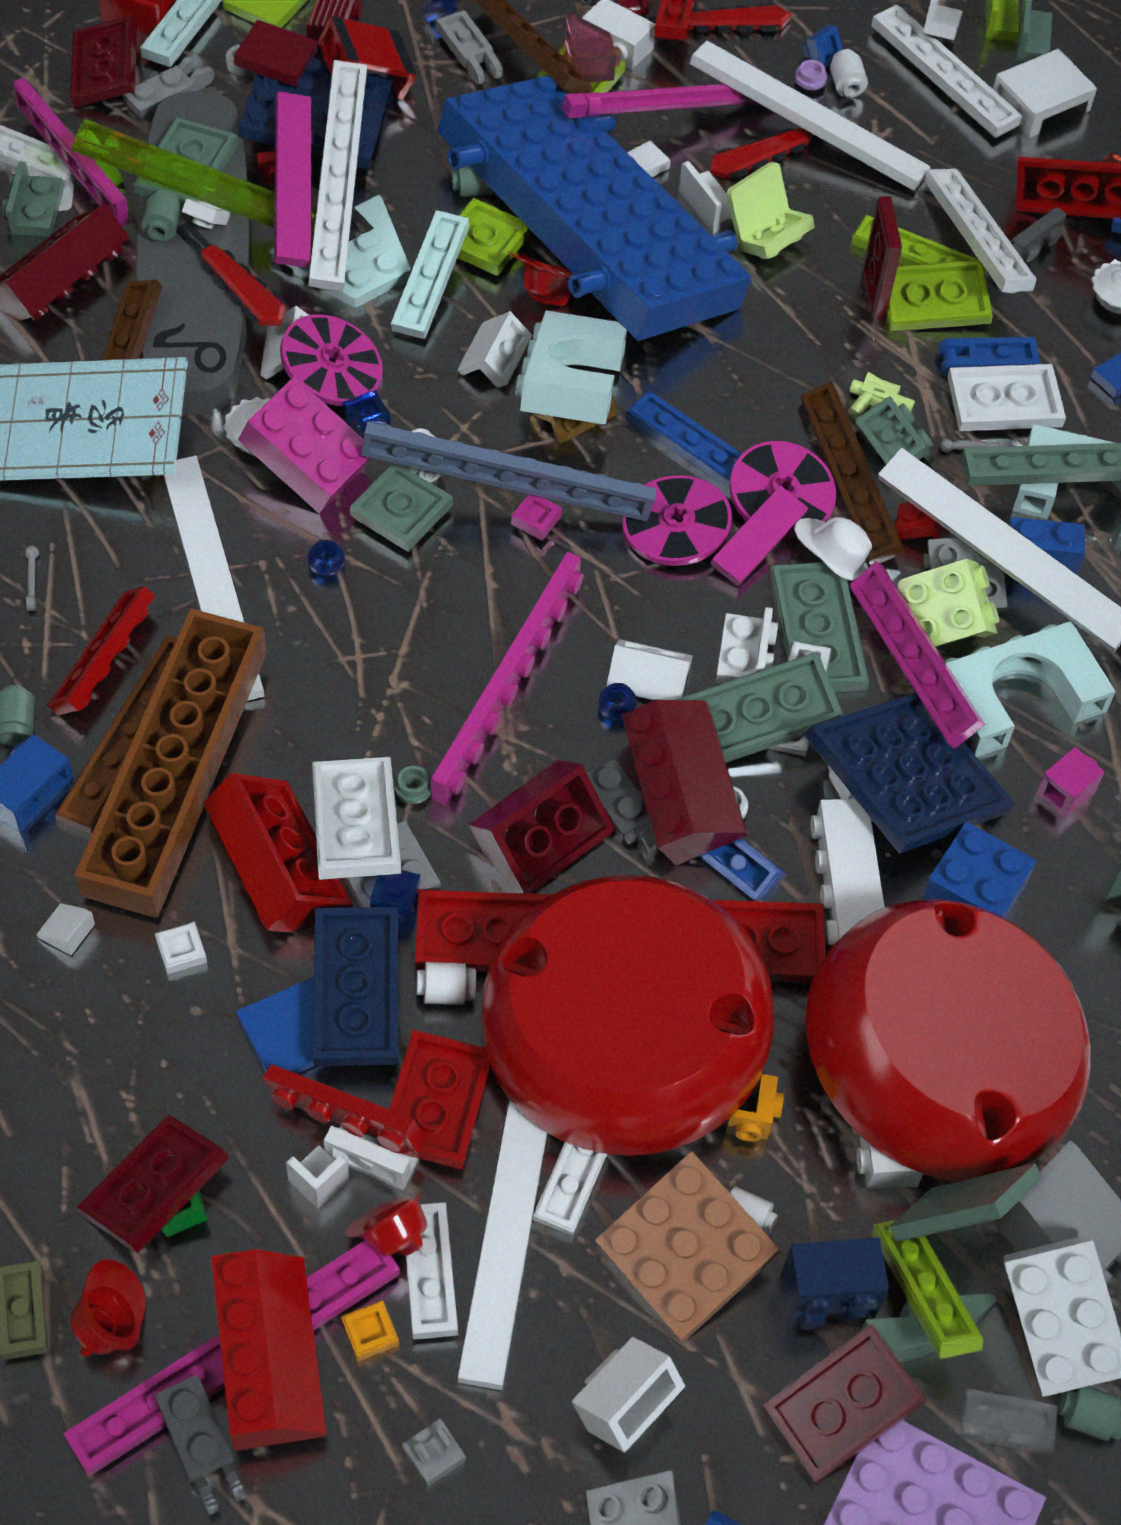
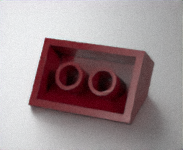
[468,760,616,894]

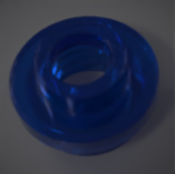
[308,540,345,575]
[598,683,637,720]

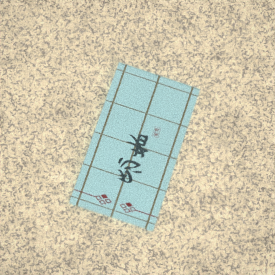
[0,357,188,480]

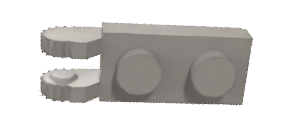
[435,10,503,85]
[122,54,216,120]

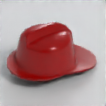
[508,251,574,306]
[345,1193,428,1257]
[70,1260,146,1357]

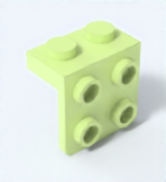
[727,162,815,259]
[898,558,999,647]

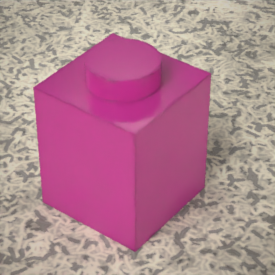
[1036,747,1105,818]

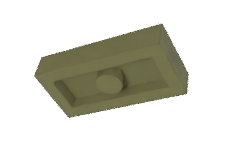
[0,1261,49,1360]

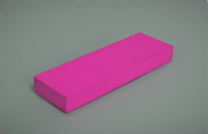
[710,485,809,587]

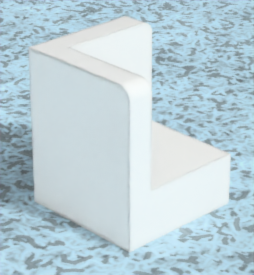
[286,1146,349,1209]

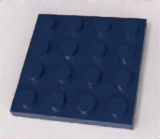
[238,57,393,169]
[805,693,1015,854]

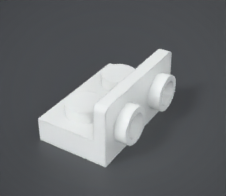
[715,607,778,684]

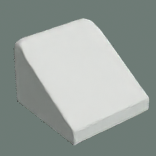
[36,903,95,955]

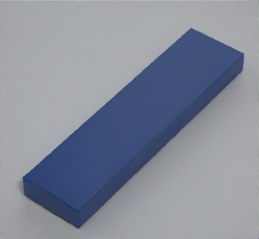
[626,391,742,489]

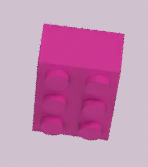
[238,376,371,514]

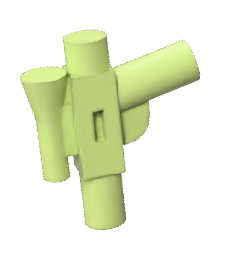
[848,372,915,420]

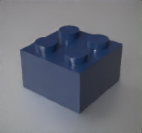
[780,1237,889,1330]

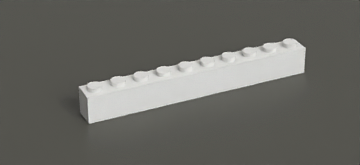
[810,799,923,1189]

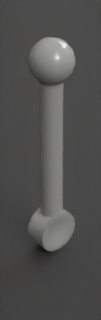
[939,439,1013,453]
[24,545,39,611]

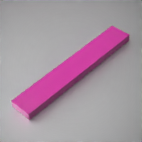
[13,77,130,227]
[274,91,311,268]
[849,561,985,748]

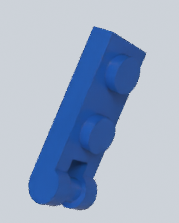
[938,337,1041,378]

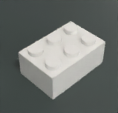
[1004,1234,1121,1397]

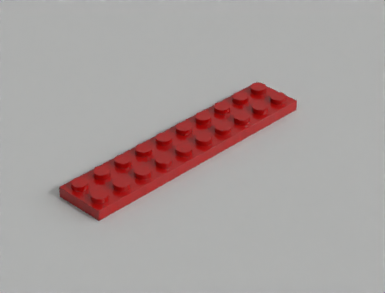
[415,890,826,983]

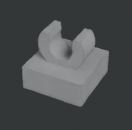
[402,1418,466,1487]

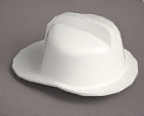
[794,517,872,581]

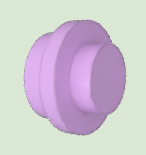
[795,60,827,90]

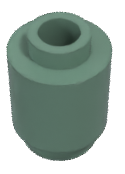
[451,166,494,197]
[141,190,181,241]
[0,685,35,746]
[1058,1386,1121,1441]

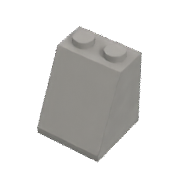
[998,1140,1121,1283]

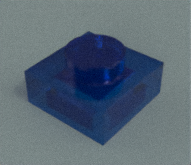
[421,0,459,22]
[343,390,391,435]
[370,870,421,917]

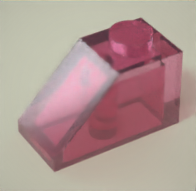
[565,14,621,83]

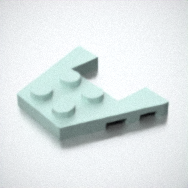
[269,195,411,308]

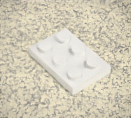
[947,364,1066,431]

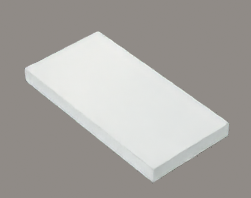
[312,757,401,880]

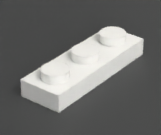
[406,1202,458,1340]

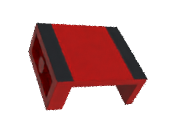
[318,16,417,99]

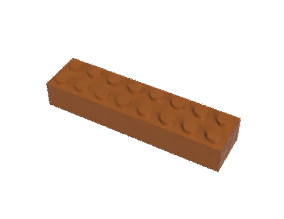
[74,608,267,918]

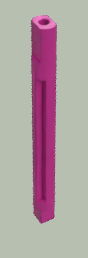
[561,79,779,118]

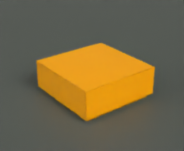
[341,1300,399,1362]

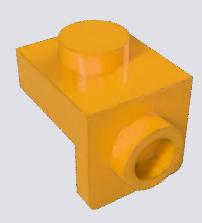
[726,1074,784,1142]

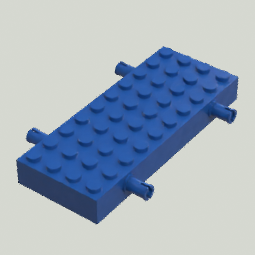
[437,75,752,341]

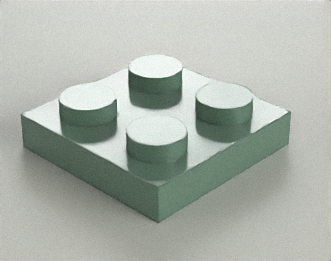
[350,463,453,552]

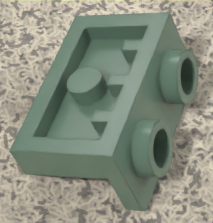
[2,162,64,237]
[855,396,934,465]

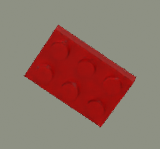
[379,1029,491,1170]

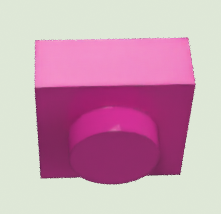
[511,494,562,540]

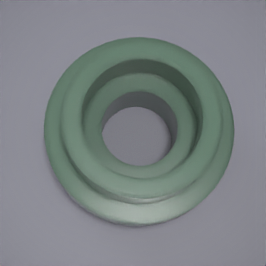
[394,765,432,804]

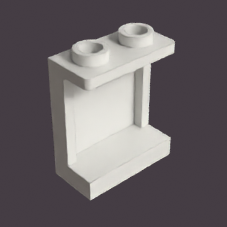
[993,49,1097,138]

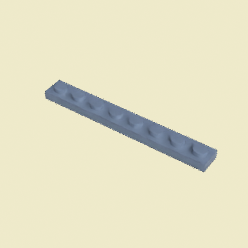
[361,422,656,521]

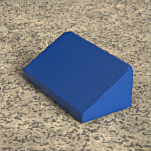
[700,838,787,901]

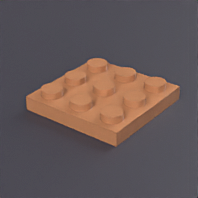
[595,1151,782,1342]

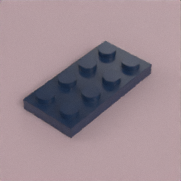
[312,907,398,1066]

